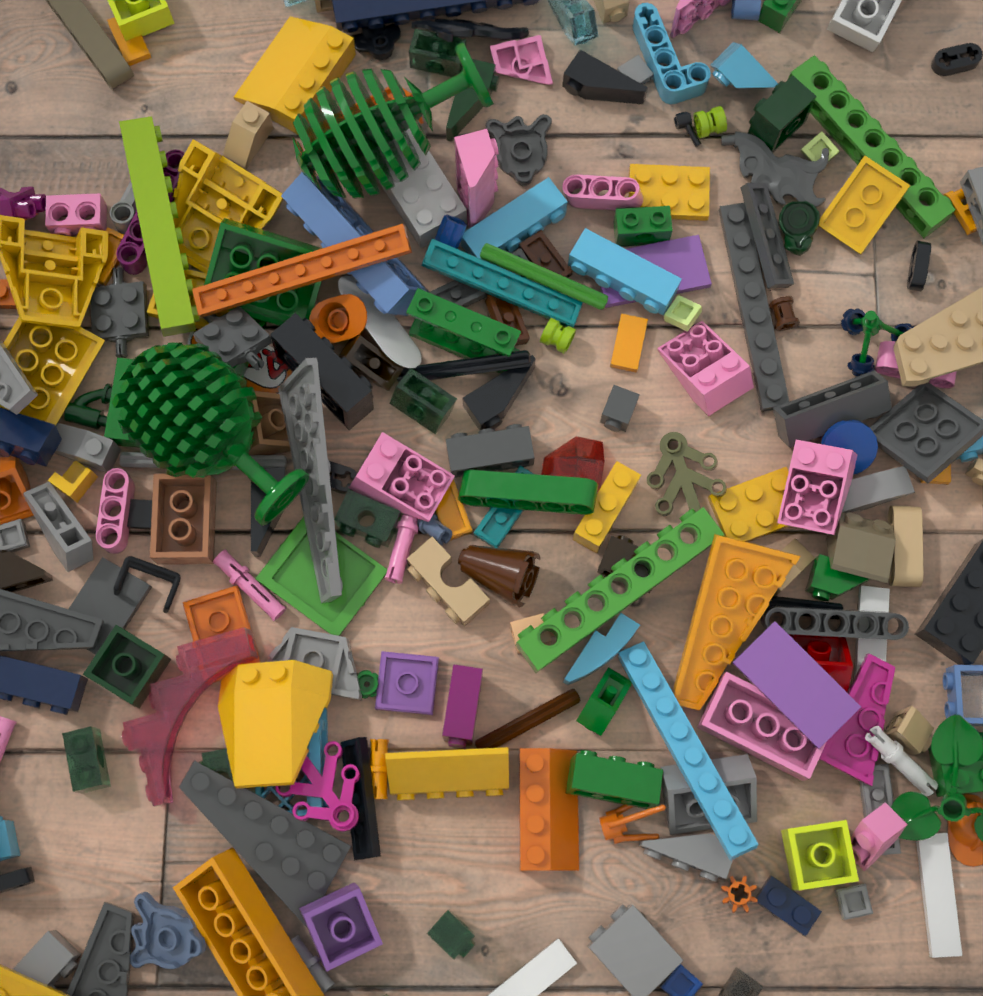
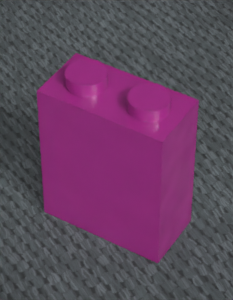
[442,664,483,749]

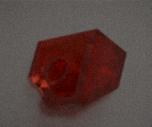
[541,436,605,492]

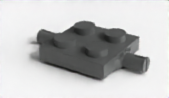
[90,267,149,358]
[193,306,272,370]

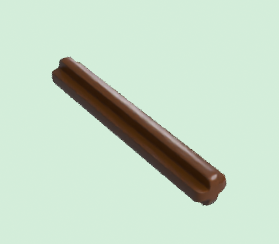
[475,688,581,749]

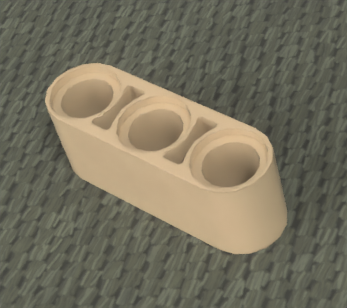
[887,506,923,587]

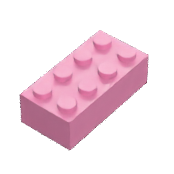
[697,672,826,781]

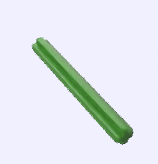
[480,243,608,310]

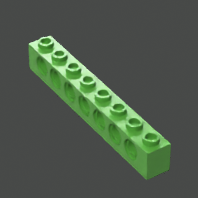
[788,55,956,239]
[515,507,725,673]

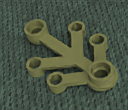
[647,432,727,516]

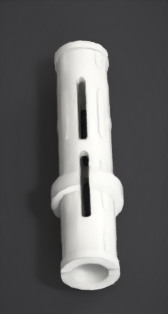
[865,726,938,797]

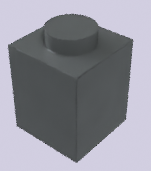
[600,385,640,432]

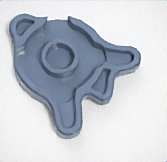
[130,892,206,969]

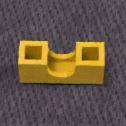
[572,461,641,554]

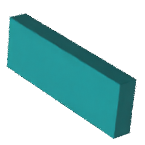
[473,465,533,548]

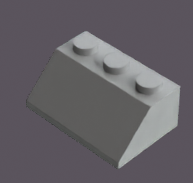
[661,754,757,835]

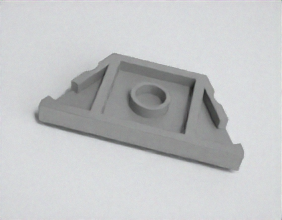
[267,627,362,701]

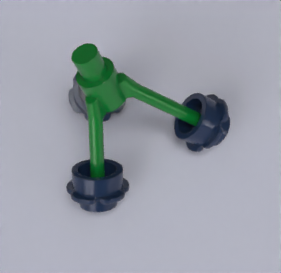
[841,308,914,377]

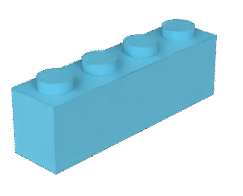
[461,177,568,263]
[568,228,682,316]

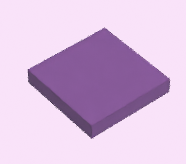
[375,651,439,716]

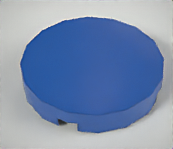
[821,420,878,475]

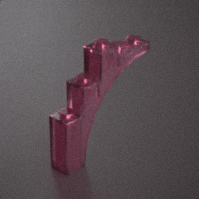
[122,627,258,806]

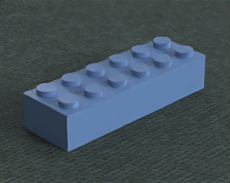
[281,172,429,316]

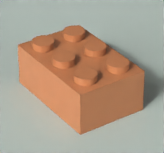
[150,474,217,565]

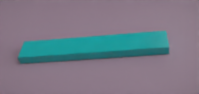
[421,239,583,327]

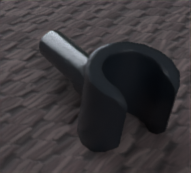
[674,112,701,147]

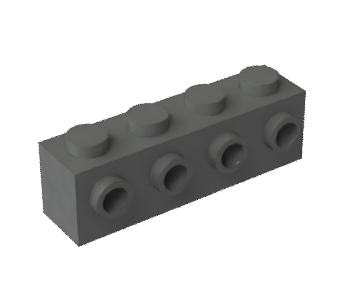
[773,370,892,448]

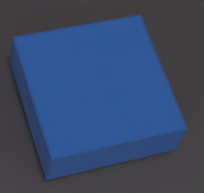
[660,964,703,996]

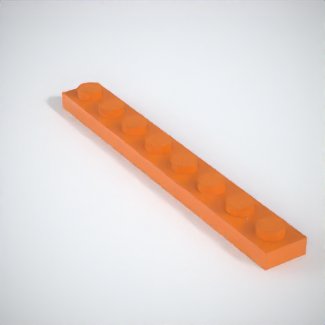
[192,223,412,318]

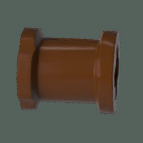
[769,296,800,331]

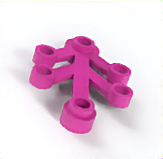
[275,741,360,832]

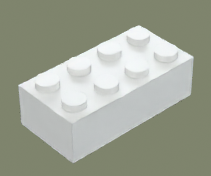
[827,0,902,52]
[368,128,467,249]

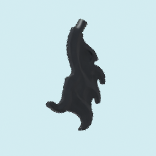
[411,19,529,42]

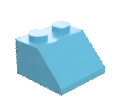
[710,42,778,88]

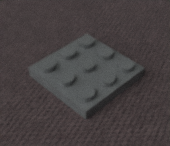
[870,382,983,484]

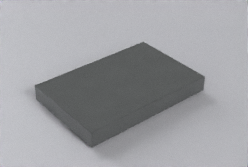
[69,557,152,655]

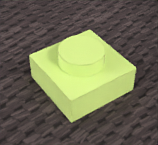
[801,131,839,162]
[664,295,702,332]

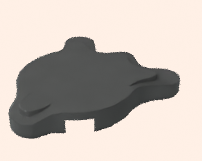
[486,114,552,186]

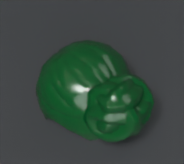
[779,201,820,256]

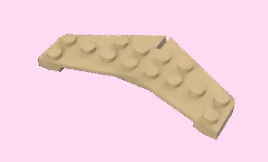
[893,287,983,387]

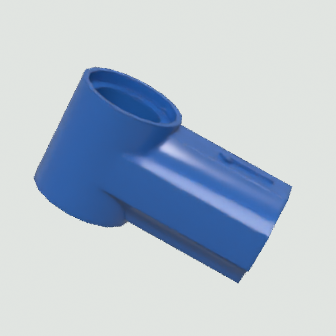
[425,214,467,254]

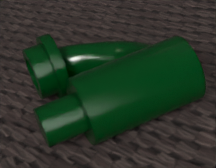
[64,383,112,429]

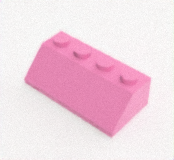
[454,129,499,229]

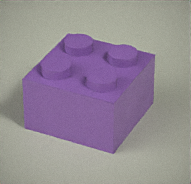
[299,882,383,971]

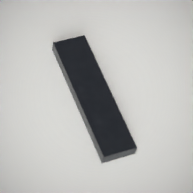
[341,737,381,861]

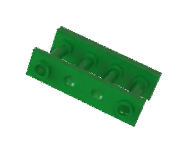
[406,288,521,374]

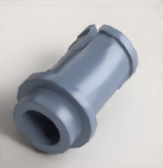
[417,514,452,545]

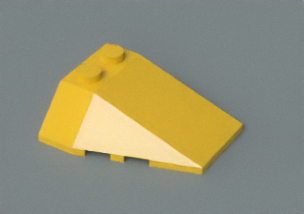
[173,139,284,274]
[0,215,108,329]
[218,660,333,789]

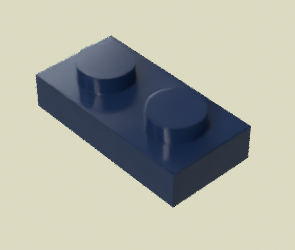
[755,876,822,937]

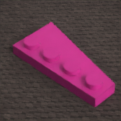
[819,654,895,786]

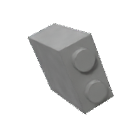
[587,904,684,996]

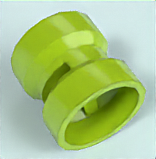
[693,106,727,138]
[540,318,576,354]

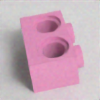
[45,193,107,236]

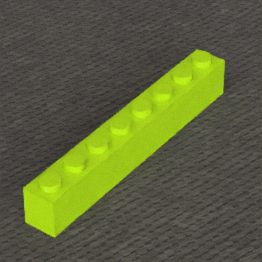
[119,116,200,337]

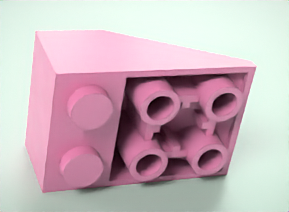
[670,0,731,39]
[657,321,754,416]
[349,432,455,522]
[777,440,857,535]

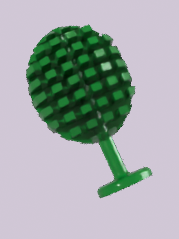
[292,42,494,199]
[112,342,310,526]

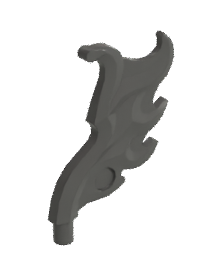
[722,132,829,207]

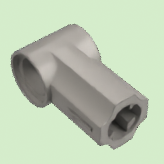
[110,181,137,235]

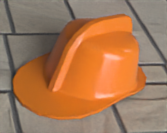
[309,294,367,343]
[947,794,983,867]

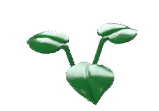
[891,714,983,842]

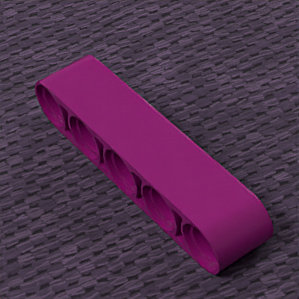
[116,149,185,275]

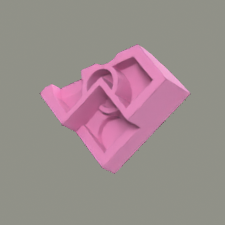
[490,35,553,85]

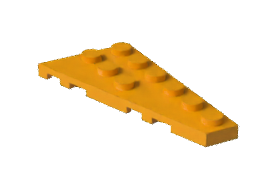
[672,534,801,711]

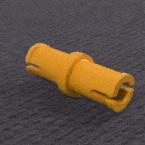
[370,739,389,799]

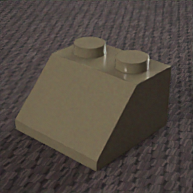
[826,512,896,583]

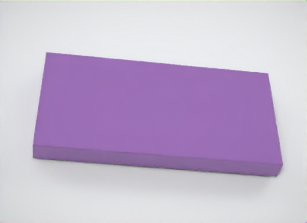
[600,235,712,308]
[732,621,861,749]

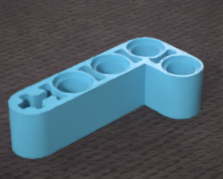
[632,3,711,104]

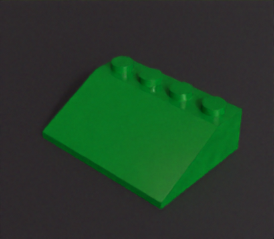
[204,218,322,326]

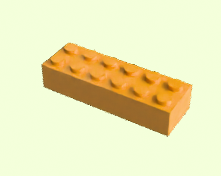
[173,847,325,996]

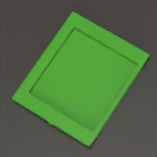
[255,516,387,636]

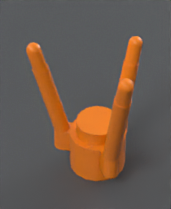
[599,805,666,844]

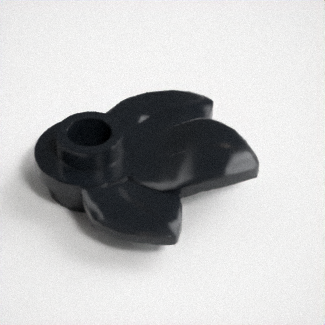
[351,24,401,60]

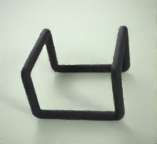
[113,556,181,613]

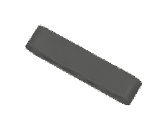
[761,606,909,640]

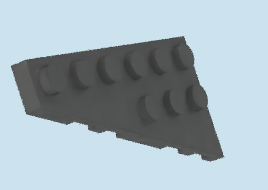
[0,589,104,652]
[179,760,351,927]
[66,902,135,996]

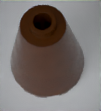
[458,545,540,608]

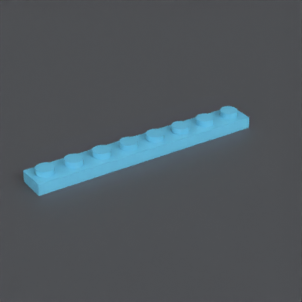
[618,641,758,861]

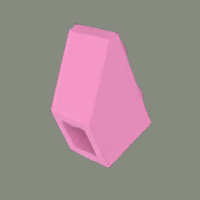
[850,802,907,871]

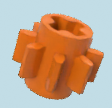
[721,876,758,913]

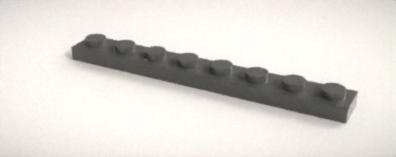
[718,203,790,412]

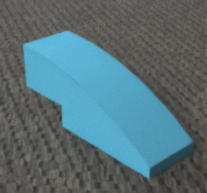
[563,613,640,685]

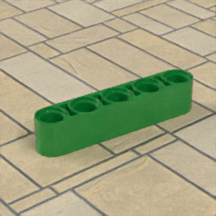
[458,470,598,515]

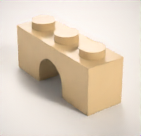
[407,536,490,627]

